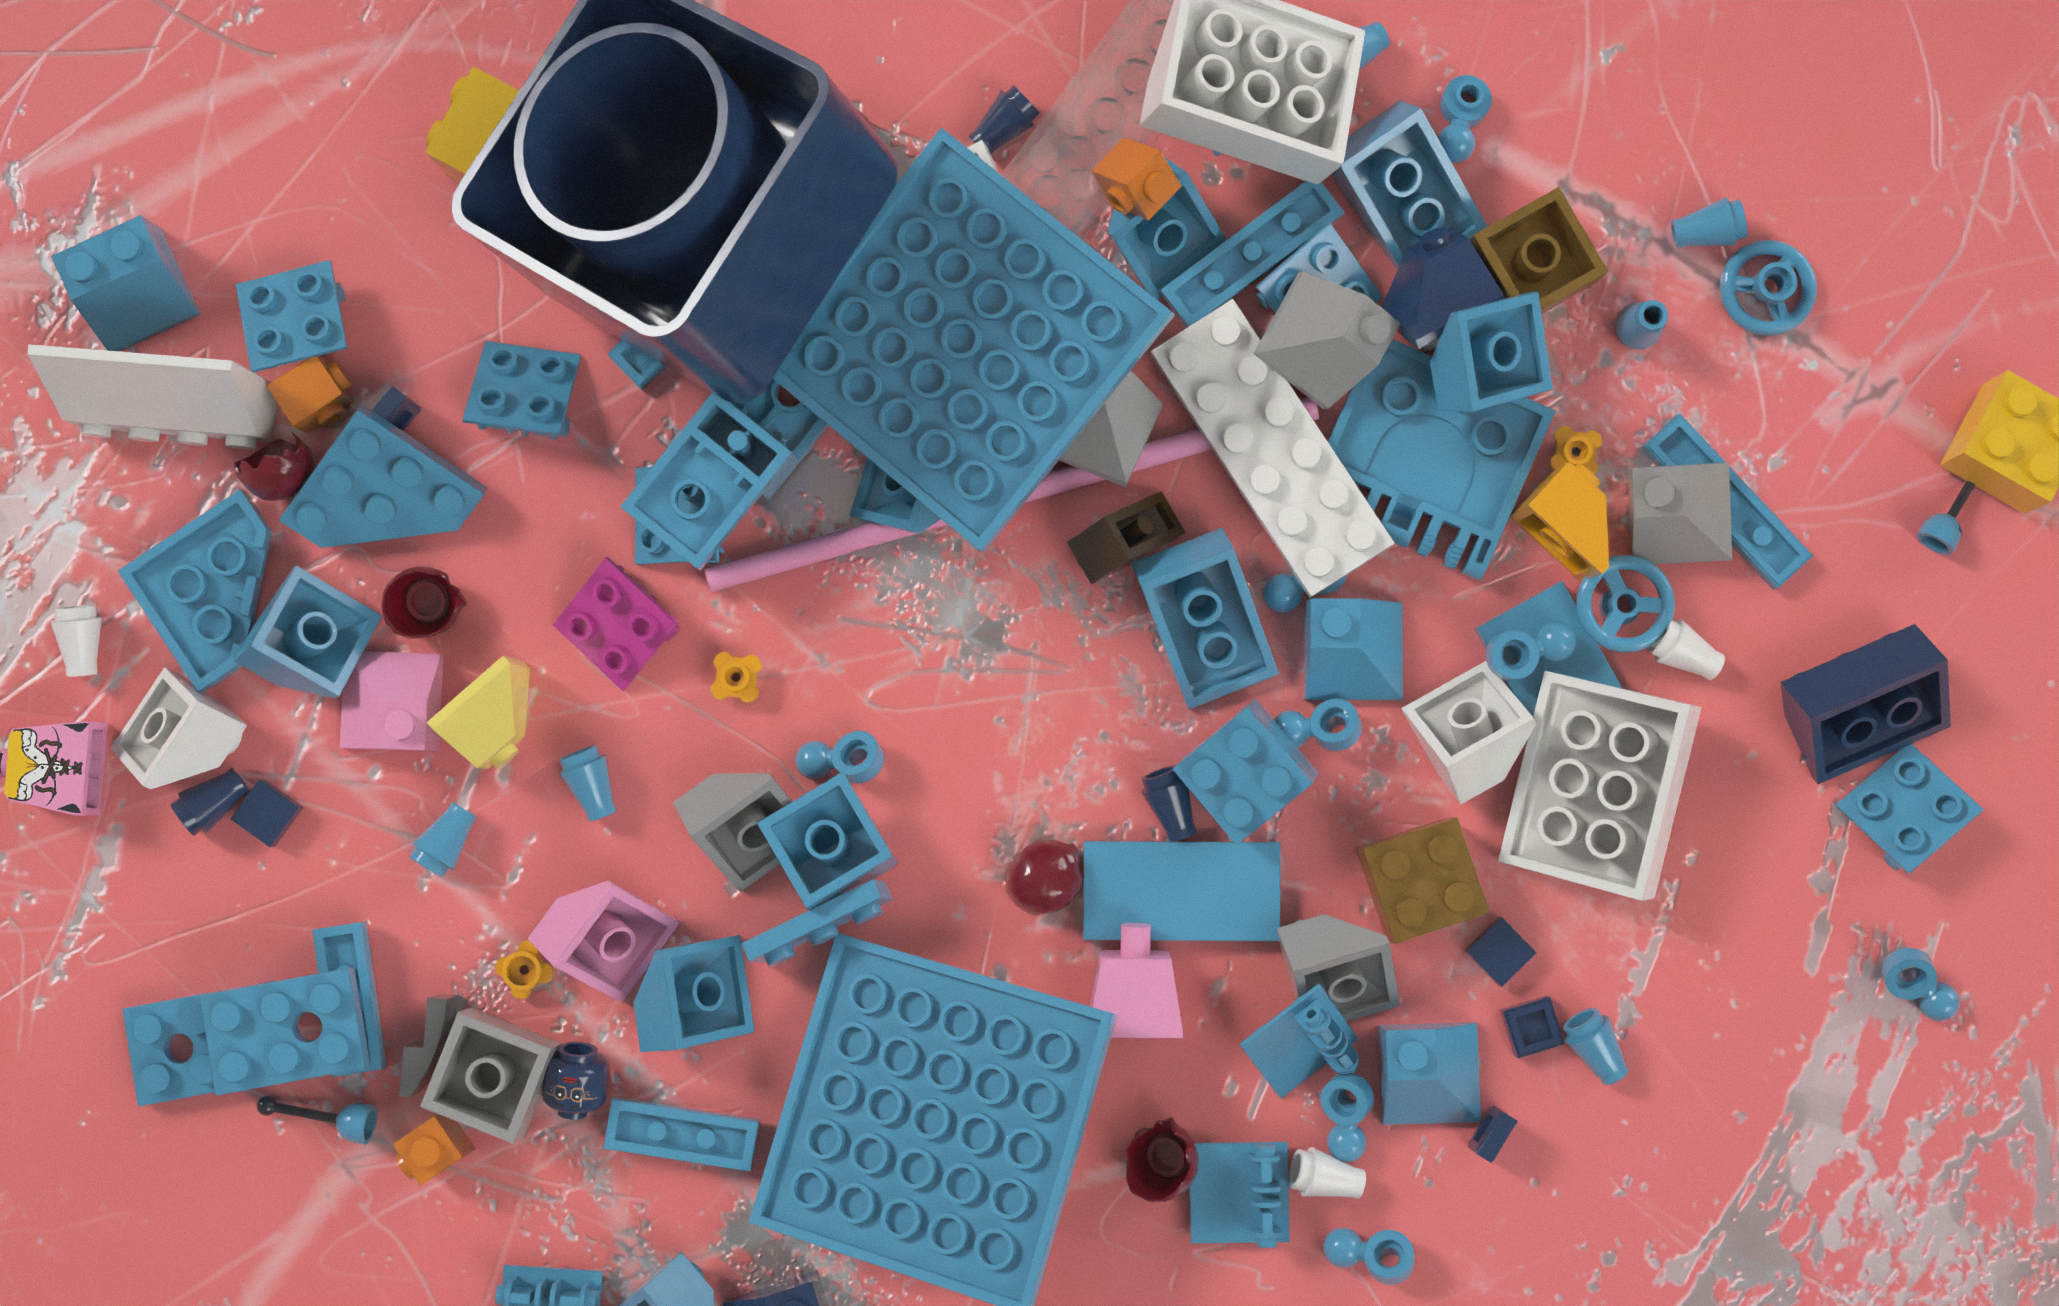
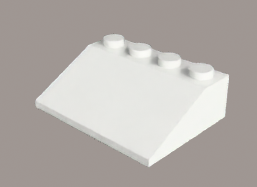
[1139,0,1365,185]
[27,344,277,450]
[1498,671,1702,901]

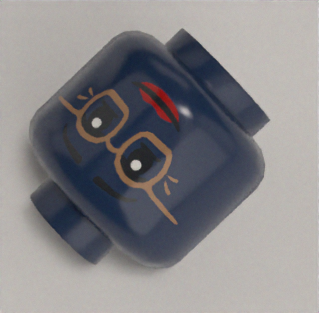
[542,1041,609,1120]

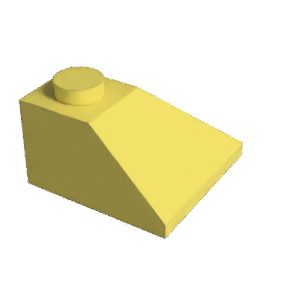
[427,656,530,769]

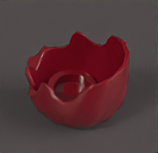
[233,432,314,501]
[381,567,467,639]
[1004,839,1083,915]
[1126,1117,1199,1202]

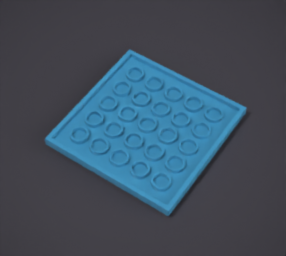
[773,127,1175,553]
[749,933,1117,1306]

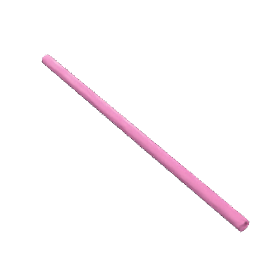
[705,397,1319,592]

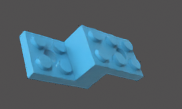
[620,379,829,570]
[122,967,370,1106]

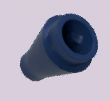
[968,85,1040,154]
[1141,765,1197,842]
[170,768,250,836]

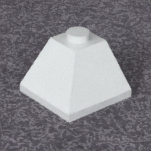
[1402,661,1536,804]
[110,667,247,789]

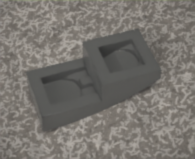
[399,994,459,1097]

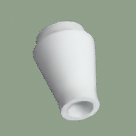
[50,605,102,677]
[1647,619,1725,680]
[1288,1147,1366,1199]

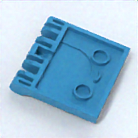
[1327,339,1556,581]

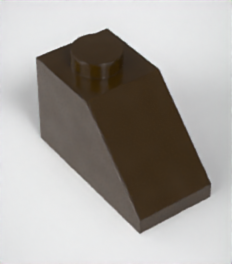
[1067,491,1186,584]

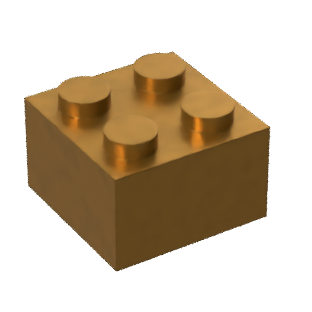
[1470,187,1609,314]
[1355,817,1489,944]

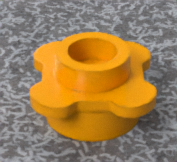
[1550,426,1602,475]
[710,652,762,703]
[495,940,554,999]

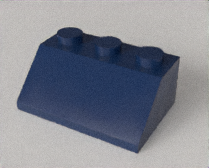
[1780,624,1951,784]

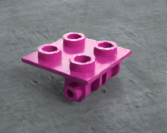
[553,557,681,691]

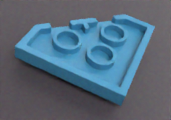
[278,404,487,548]
[118,489,273,693]

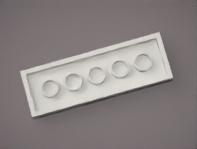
[1150,299,1394,598]

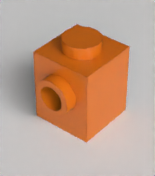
[1091,137,1181,221]
[266,356,356,433]
[393,1114,475,1186]

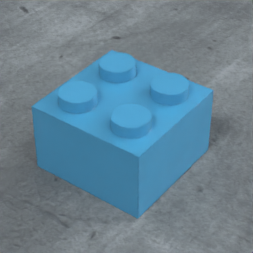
[1173,698,1319,845]

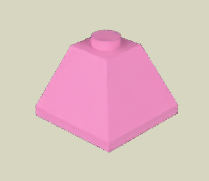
[340,651,444,751]
[528,880,680,1002]

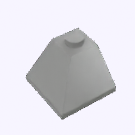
[1253,272,1400,409]
[1059,371,1163,487]
[1628,462,1732,564]
[673,773,793,892]
[1277,914,1400,1022]

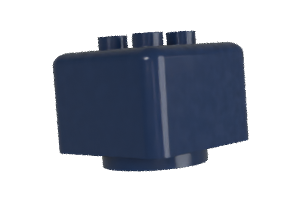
[452,0,898,403]

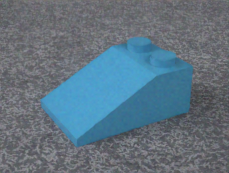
[1331,100,1488,270]
[1131,528,1279,710]

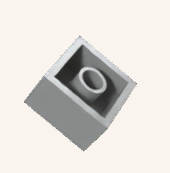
[420,1007,562,1144]

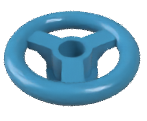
[1720,240,1817,336]
[1577,555,1675,653]

